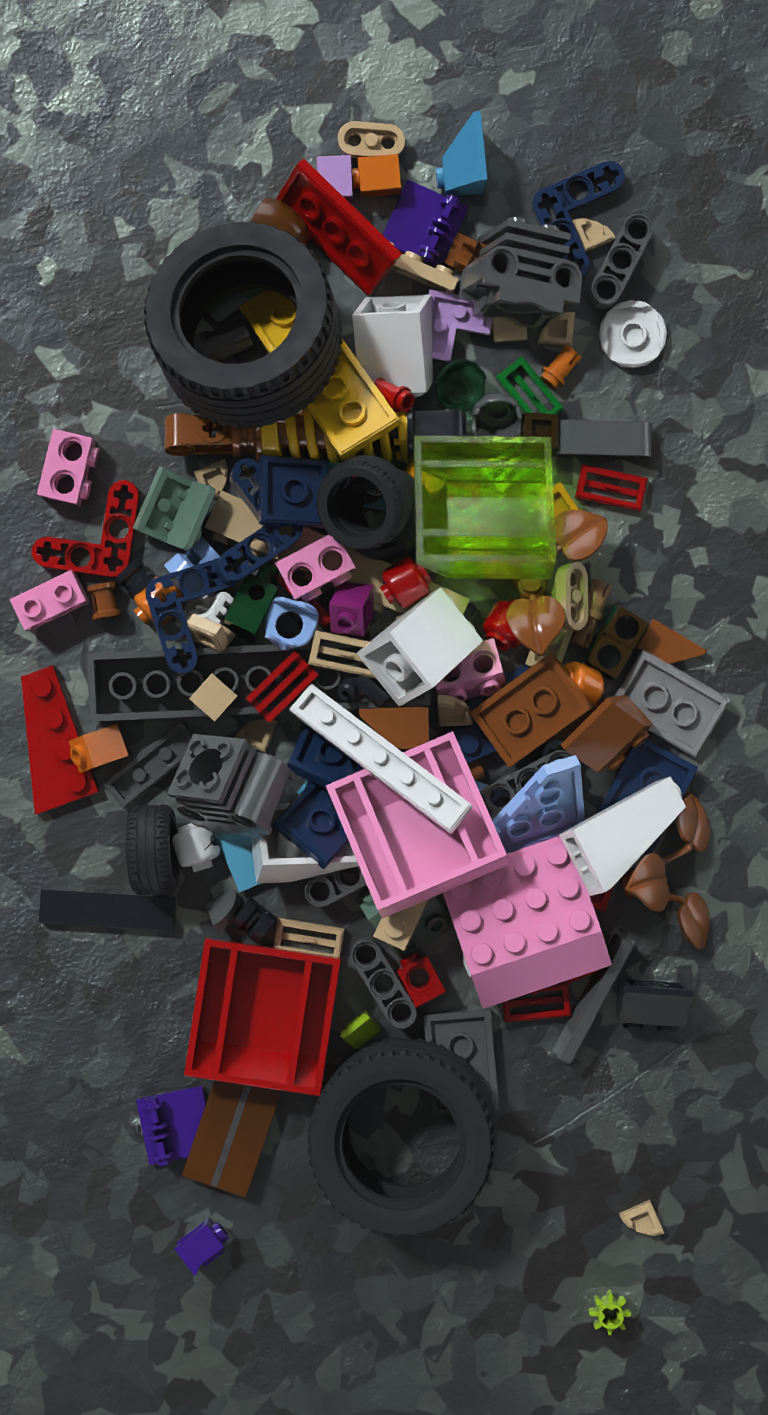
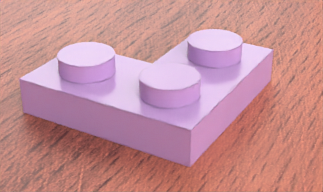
[428,289,493,363]

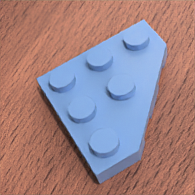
[492,755,585,854]

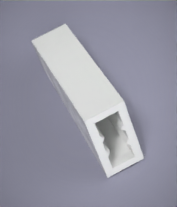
[559,776,686,896]

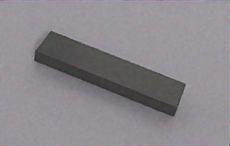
[552,933,634,1064]

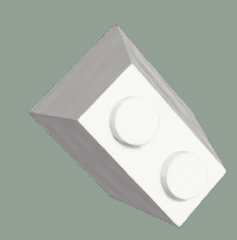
[352,294,433,397]
[356,587,483,706]

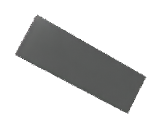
[103,720,193,809]

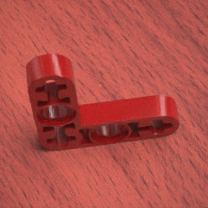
[31,480,140,578]

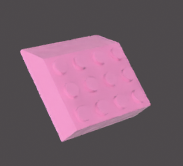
[326,732,510,919]
[443,836,612,1009]

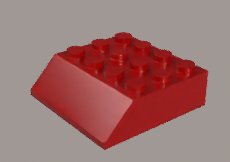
[184,938,341,1096]

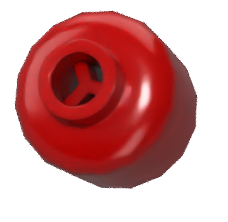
[380,557,433,608]
[483,599,522,651]

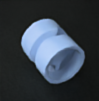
[164,536,227,593]

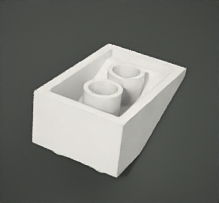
[251,803,359,883]

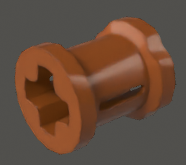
[87,582,122,621]

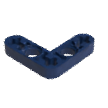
[531,161,625,279]
[216,458,303,584]
[145,558,240,674]

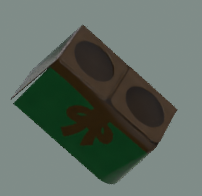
[584,604,649,679]

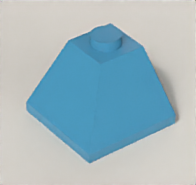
[436,111,488,197]

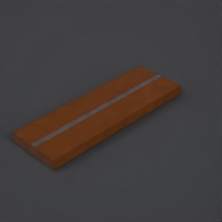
[182,1080,282,1198]

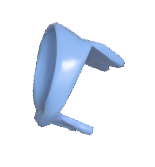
[265,597,319,651]

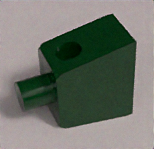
[224,563,280,644]

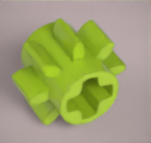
[588,1289,631,1335]

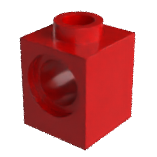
[397,951,446,1007]

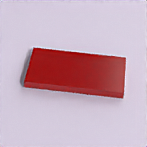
[276,159,402,296]

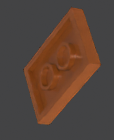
[469,652,593,768]

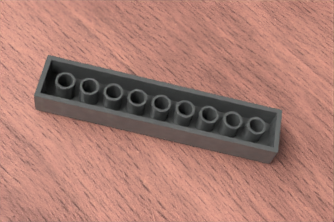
[87,640,431,722]

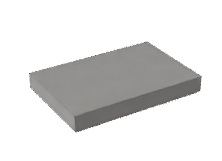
[614,648,730,758]

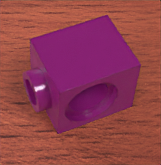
[329,582,375,636]

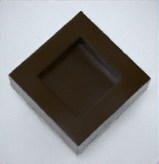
[521,412,558,450]

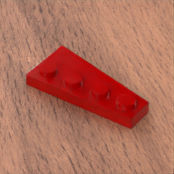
[21,665,100,815]

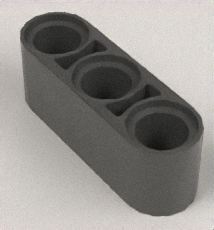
[589,213,653,310]
[554,420,652,459]
[351,937,416,1029]

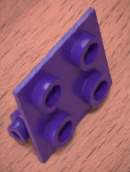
[383,179,469,266]
[136,1085,206,1166]

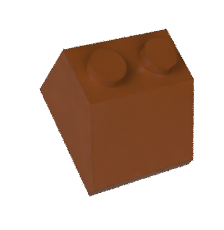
[561,695,653,773]
[359,706,429,752]

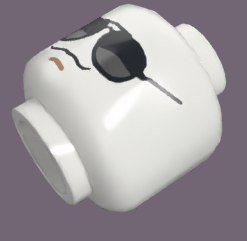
[172,823,221,872]

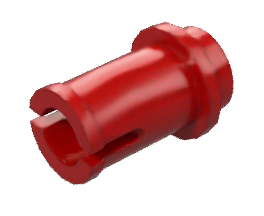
[374,378,414,413]

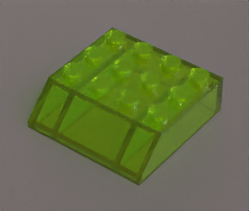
[414,436,556,579]

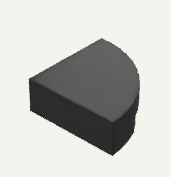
[205,889,241,932]

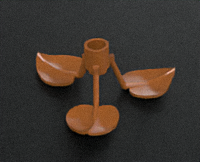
[447,510,608,656]
[622,793,710,950]

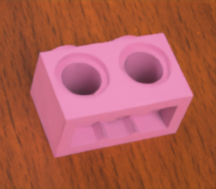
[37,428,100,507]
[276,535,356,602]
[9,570,90,631]
[436,638,507,702]

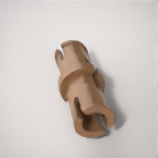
[569,579,612,650]

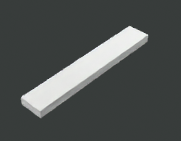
[289,684,473,834]

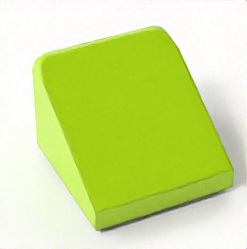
[340,1010,381,1049]

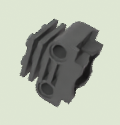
[459,217,582,329]
[167,734,295,839]

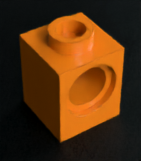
[352,154,401,198]
[69,724,129,773]

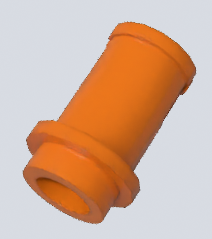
[540,345,581,390]

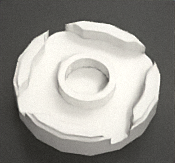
[598,300,667,369]

